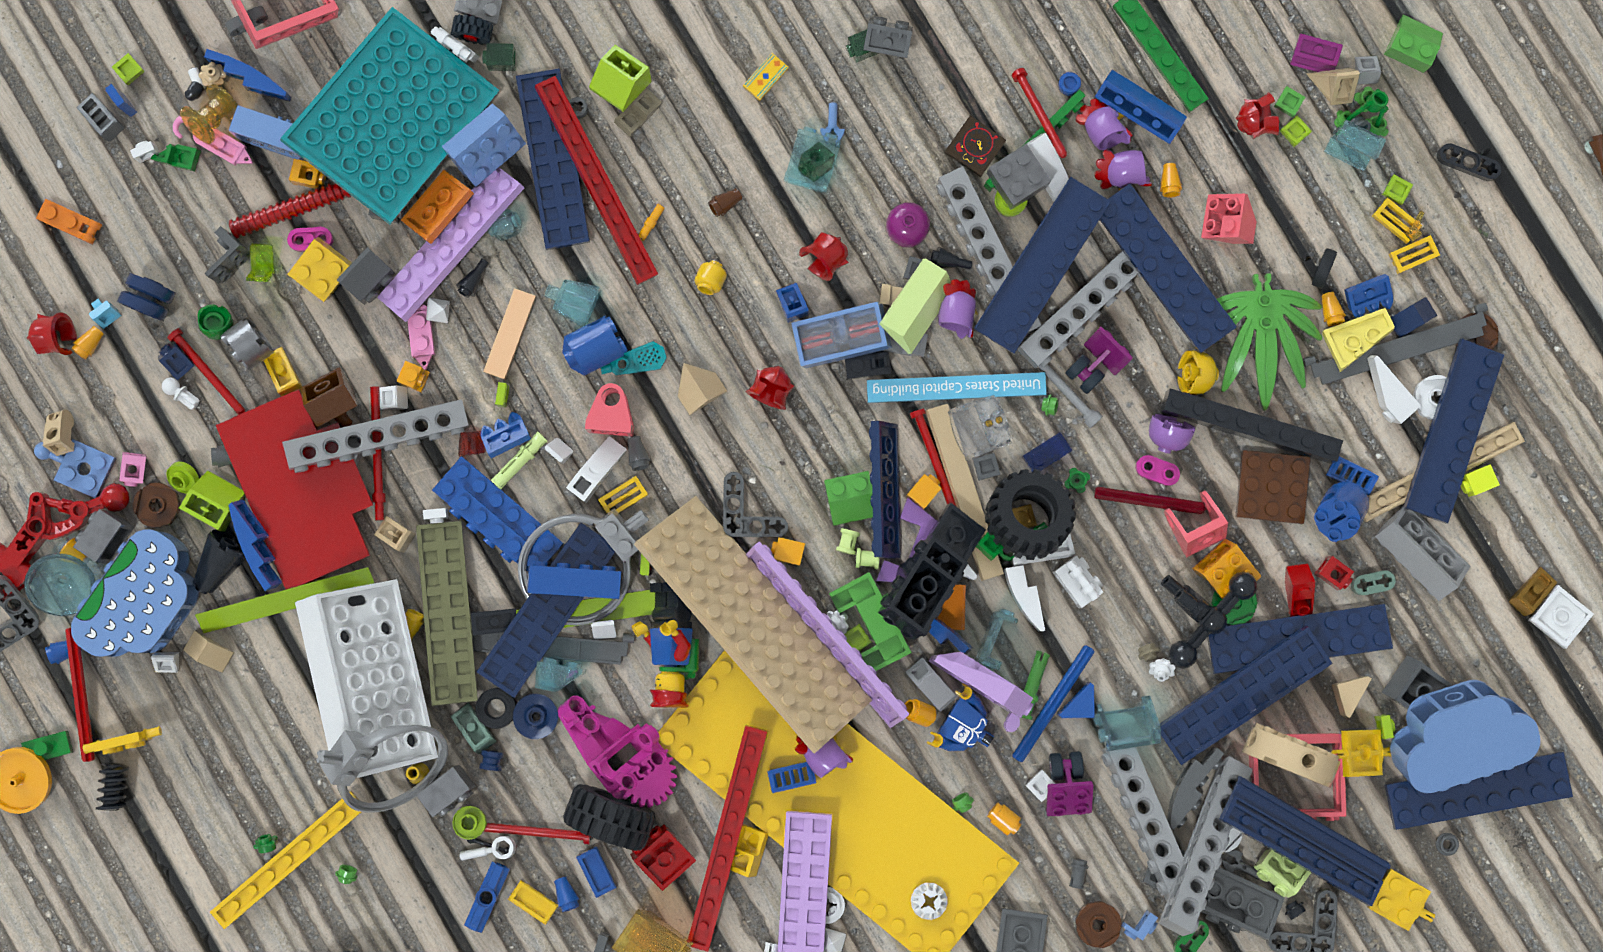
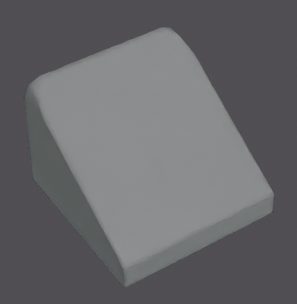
[1355,56,1381,84]

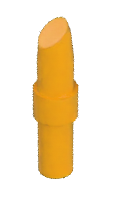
[638,204,665,241]

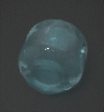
[488,209,522,241]

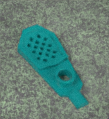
[600,341,667,376]

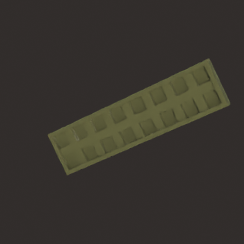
[416,521,478,706]

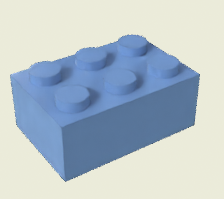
[442,103,526,187]

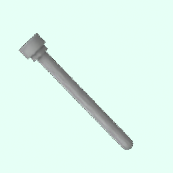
[1038,364,1103,428]

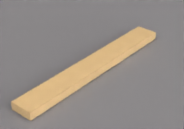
[925,404,1004,581]
[1364,422,1525,522]

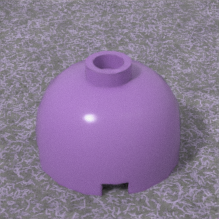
[1148,414,1196,454]

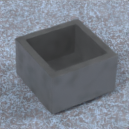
[986,144,1051,210]
[73,509,135,564]
[416,765,476,817]

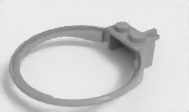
[518,508,649,626]
[316,725,448,813]

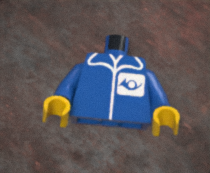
[927,683,994,751]

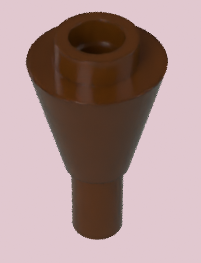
[1588,134,1603,176]

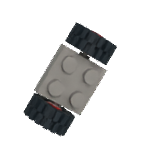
[451,0,502,45]

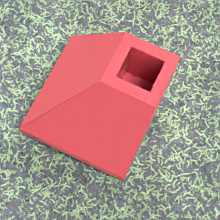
[1201,193,1257,244]

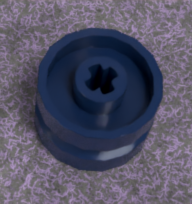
[117,273,176,322]

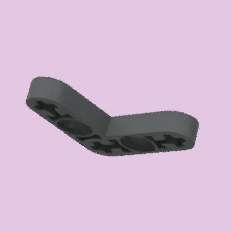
[723,472,788,538]
[0,575,39,652]
[1266,889,1338,952]

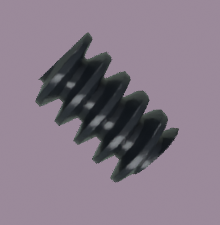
[96,763,129,811]

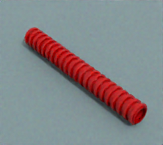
[229,183,351,239]

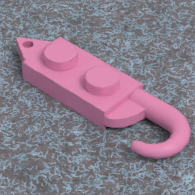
[173,114,253,166]
[408,293,435,370]

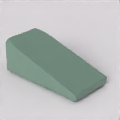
[450,703,497,754]

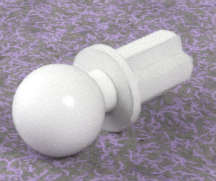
[162,377,200,410]

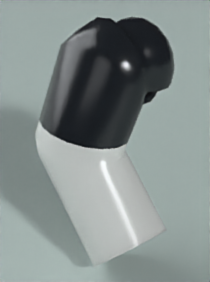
[185,67,205,101]

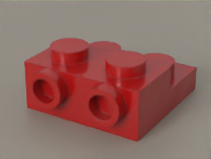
[630,824,696,891]

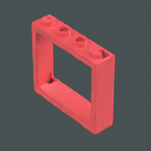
[231,0,339,49]
[1248,733,1346,821]

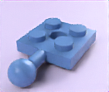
[34,439,116,498]

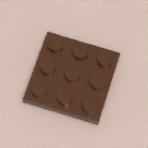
[1235,450,1310,525]

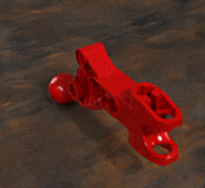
[0,483,130,601]

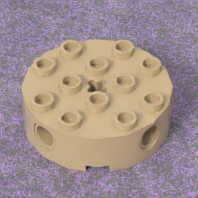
[1242,723,1340,788]

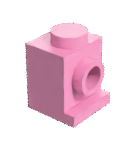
[119,452,146,487]

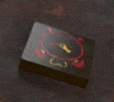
[944,116,1006,177]

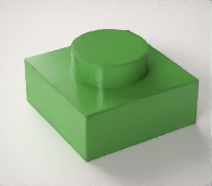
[1274,86,1305,118]

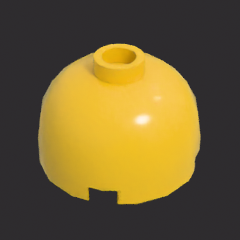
[1177,350,1219,395]

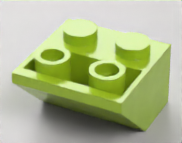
[589,44,652,112]
[179,470,245,532]

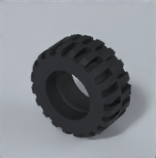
[985,469,1076,560]
[563,784,656,851]

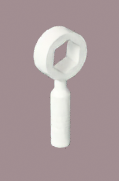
[460,836,516,860]

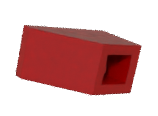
[1285,563,1315,617]

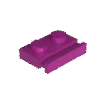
[1290,33,1343,72]

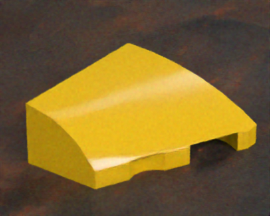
[731,824,769,878]

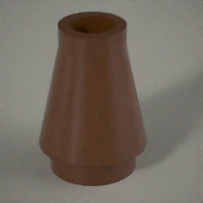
[708,188,742,217]

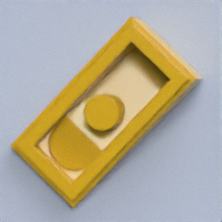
[263,347,302,396]

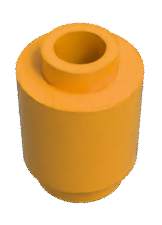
[905,699,937,727]
[987,803,1022,836]

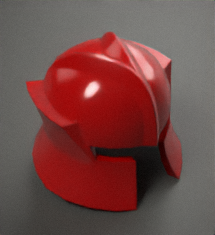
[1236,92,1279,139]
[799,232,849,281]
[26,312,77,355]
[745,366,795,410]

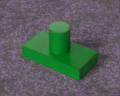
[21,731,73,760]

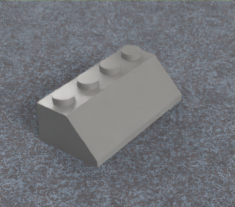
[1375,505,1471,601]

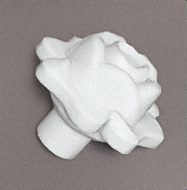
[827,611,849,634]
[1149,658,1175,682]

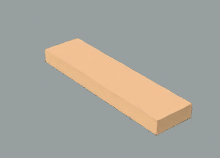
[483,288,536,380]

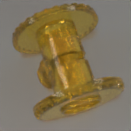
[180,84,238,144]

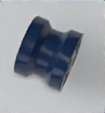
[479,750,504,771]

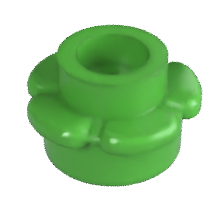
[1042,394,1058,416]
[952,792,974,813]
[335,865,358,884]

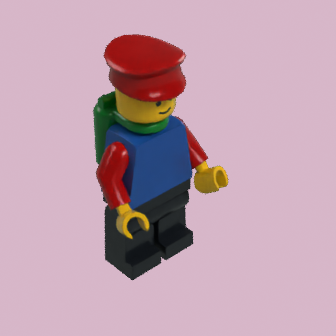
[631,582,699,708]

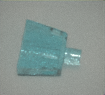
[544,279,601,327]

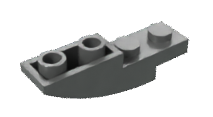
[1167,747,1224,830]

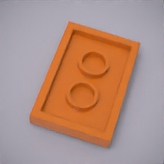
[401,170,474,244]

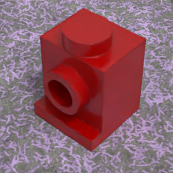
[1314,556,1354,590]

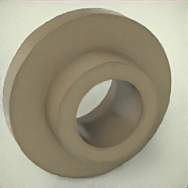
[1138,643,1160,662]

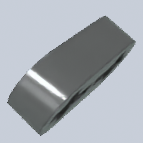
[225,6,268,36]

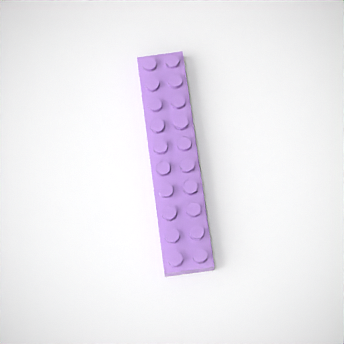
[746,541,909,728]

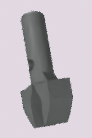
[1222,849,1260,880]

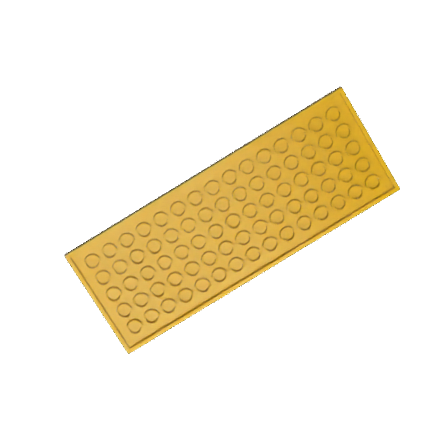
[658,650,1020,952]

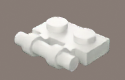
[431,26,480,64]

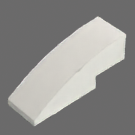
[1026,133,1069,202]
[1004,565,1045,631]

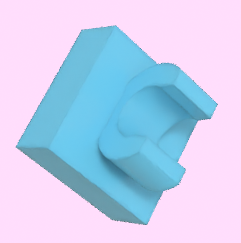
[89,298,121,329]

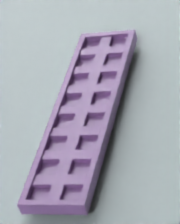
[377,167,524,322]
[778,811,832,952]

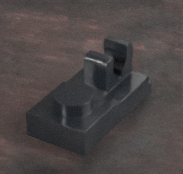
[844,352,891,380]
[470,608,516,636]

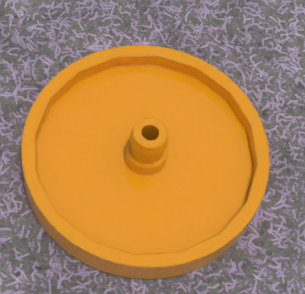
[0,747,52,814]

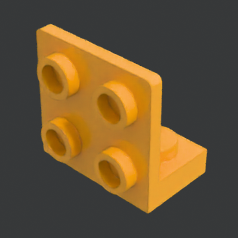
[1192,539,1261,599]

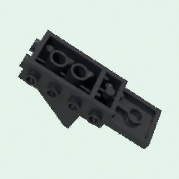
[878,503,986,640]

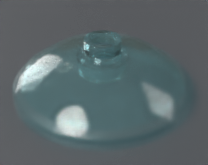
[24,553,95,616]

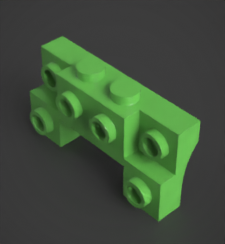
[829,572,911,671]

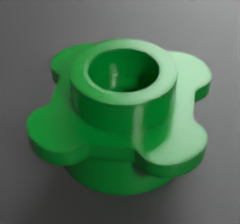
[1064,468,1090,493]
[253,834,278,853]

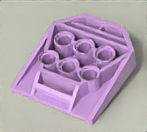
[929,652,1034,732]

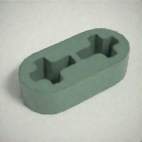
[1351,571,1396,595]

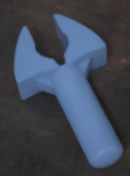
[820,102,845,145]

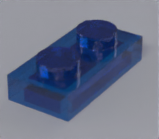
[1022,432,1072,471]

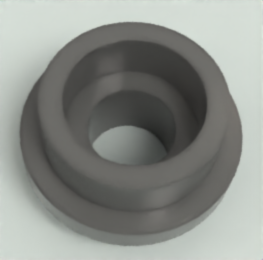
[1435,833,1459,856]

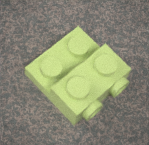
[1254,849,1311,898]

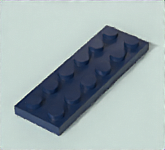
[869,421,901,559]

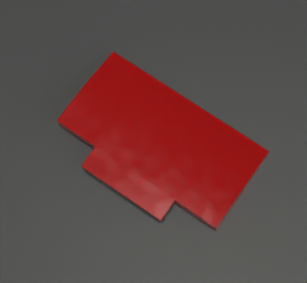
[215,389,374,590]

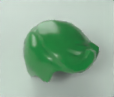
[197,304,234,340]

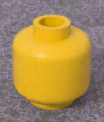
[694,260,727,295]

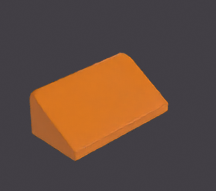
[937,585,966,630]

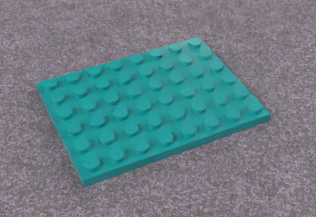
[280,7,499,225]

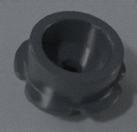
[1285,900,1306,920]

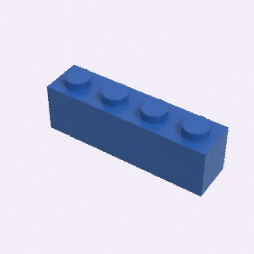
[1095,69,1187,144]
[527,561,621,599]

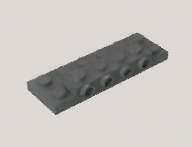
[1141,845,1285,941]

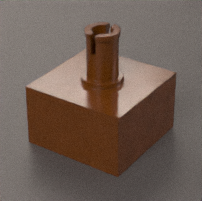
[300,367,357,428]

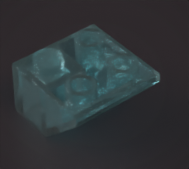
[535,657,587,692]

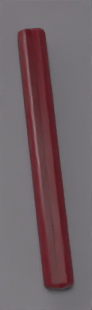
[1094,487,1205,514]

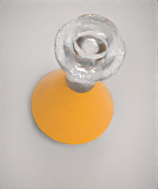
[56,537,105,579]

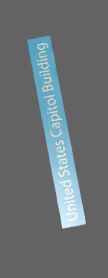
[867,372,1047,403]

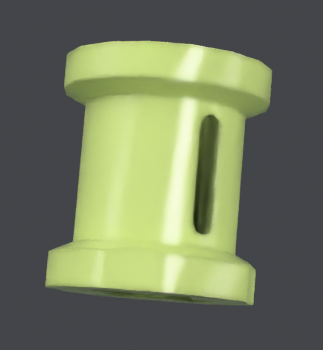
[836,528,860,555]
[856,548,879,569]

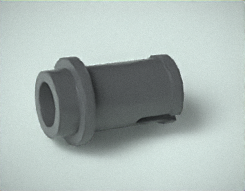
[1069,859,1089,889]

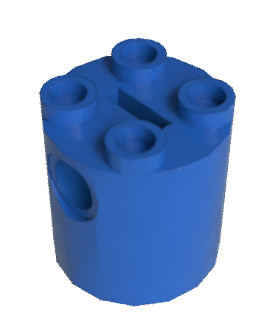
[562,316,627,376]
[1314,482,1369,542]

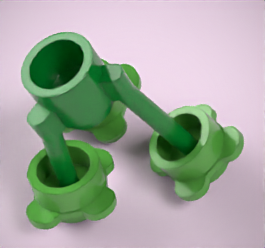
[1334,86,1389,137]

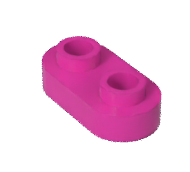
[287,227,334,252]
[1135,455,1180,486]

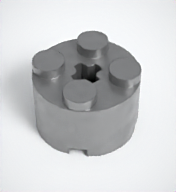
[220,316,274,370]

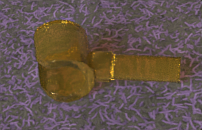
[1405,211,1425,242]

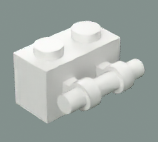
[1053,556,1103,608]

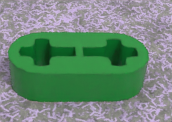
[1173,919,1209,952]

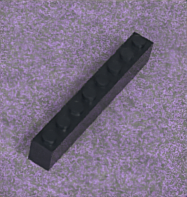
[1160,388,1343,464]

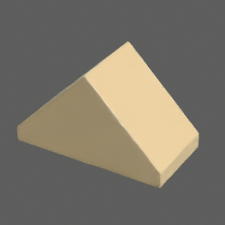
[374,516,416,553]
[183,630,234,672]
[1332,676,1372,718]

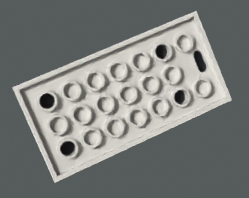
[295,579,438,778]

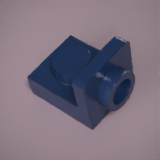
[158,342,194,380]

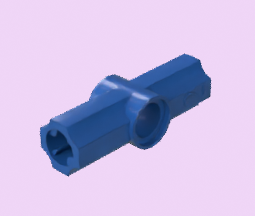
[464,861,510,933]

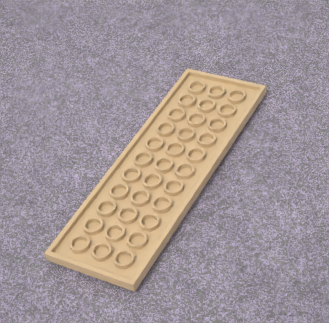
[634,496,872,753]

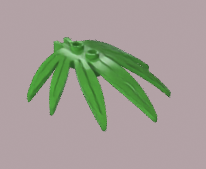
[1217,273,1322,411]

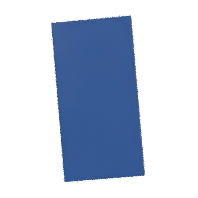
[105,84,137,117]
[576,846,617,898]

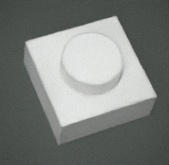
[130,141,160,163]
[423,508,450,524]
[1025,770,1055,802]

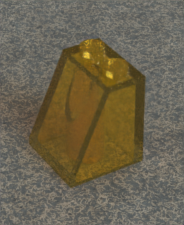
[612,909,693,952]

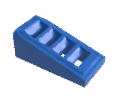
[1326,456,1379,496]
[767,762,816,793]

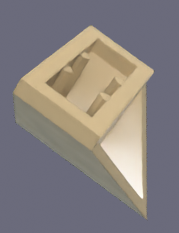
[1306,68,1360,105]
[678,363,727,415]

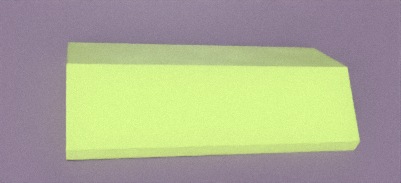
[879,258,951,354]

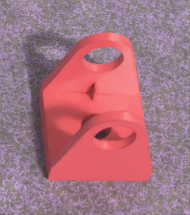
[585,383,634,437]
[1164,491,1228,558]

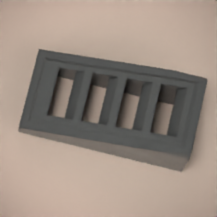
[76,93,125,142]

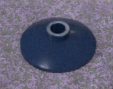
[513,694,558,739]

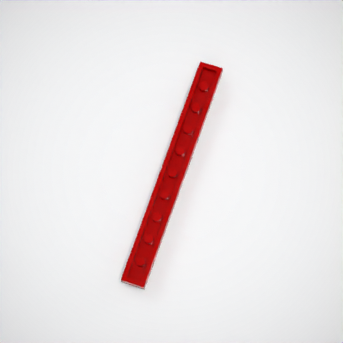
[535,76,658,285]
[686,725,768,952]

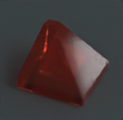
[458,431,485,457]

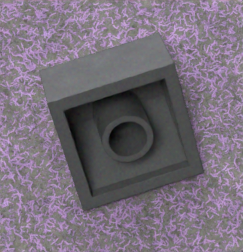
[337,247,395,305]
[1382,655,1453,710]

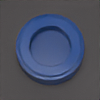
[1058,72,1081,96]

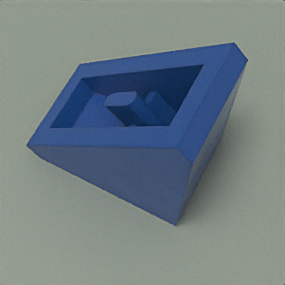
[776,283,809,323]
[1057,682,1095,718]

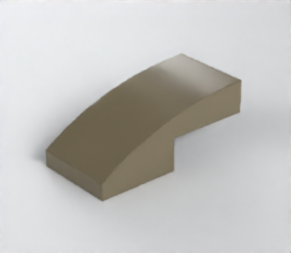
[614,88,662,137]

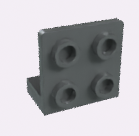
[863,16,913,58]
[205,226,251,284]

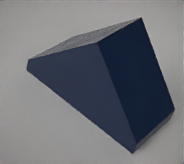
[1390,297,1438,338]

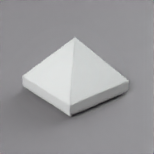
[426,298,450,323]
[824,928,846,952]

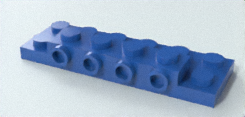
[432,456,564,572]

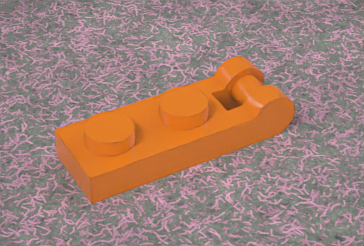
[36,199,102,245]

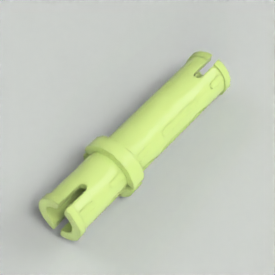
[491,431,548,489]

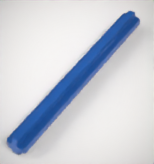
[1013,645,1095,762]

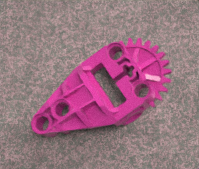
[558,696,677,808]

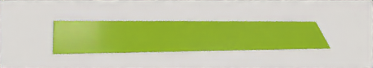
[195,567,374,634]
[516,590,655,628]

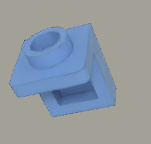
[1122,910,1158,940]

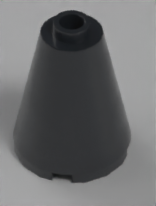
[193,529,246,594]

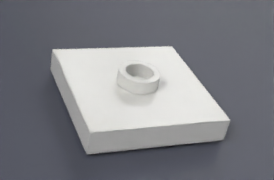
[1529,585,1594,649]

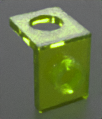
[246,243,275,282]

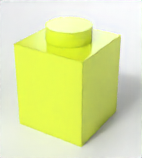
[1461,464,1500,497]

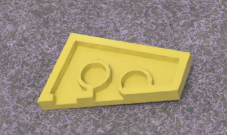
[1322,308,1395,372]

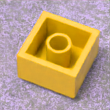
[287,237,352,302]

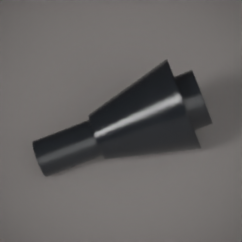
[930,247,972,270]
[456,258,489,298]

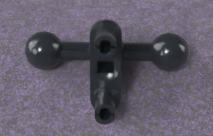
[1161,572,1257,669]

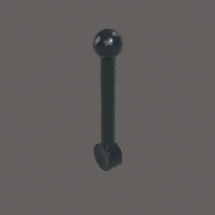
[467,838,509,855]

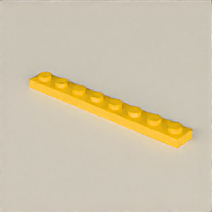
[210,791,362,929]

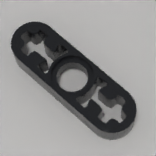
[1437,143,1501,181]

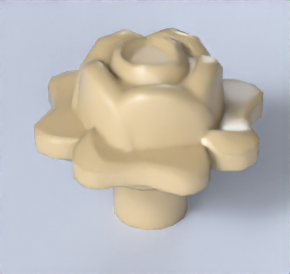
[198,62,227,89]

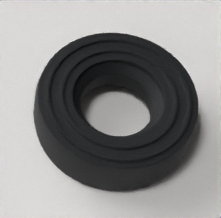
[1312,248,1337,289]
[476,688,516,729]

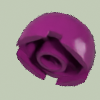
[886,202,930,248]

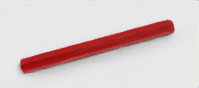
[65,628,95,762]

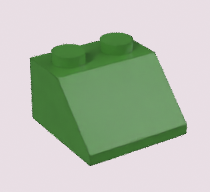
[1384,15,1443,73]
[824,471,873,526]

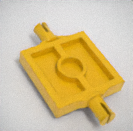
[83,726,162,755]
[1331,729,1391,777]
[1367,868,1435,931]

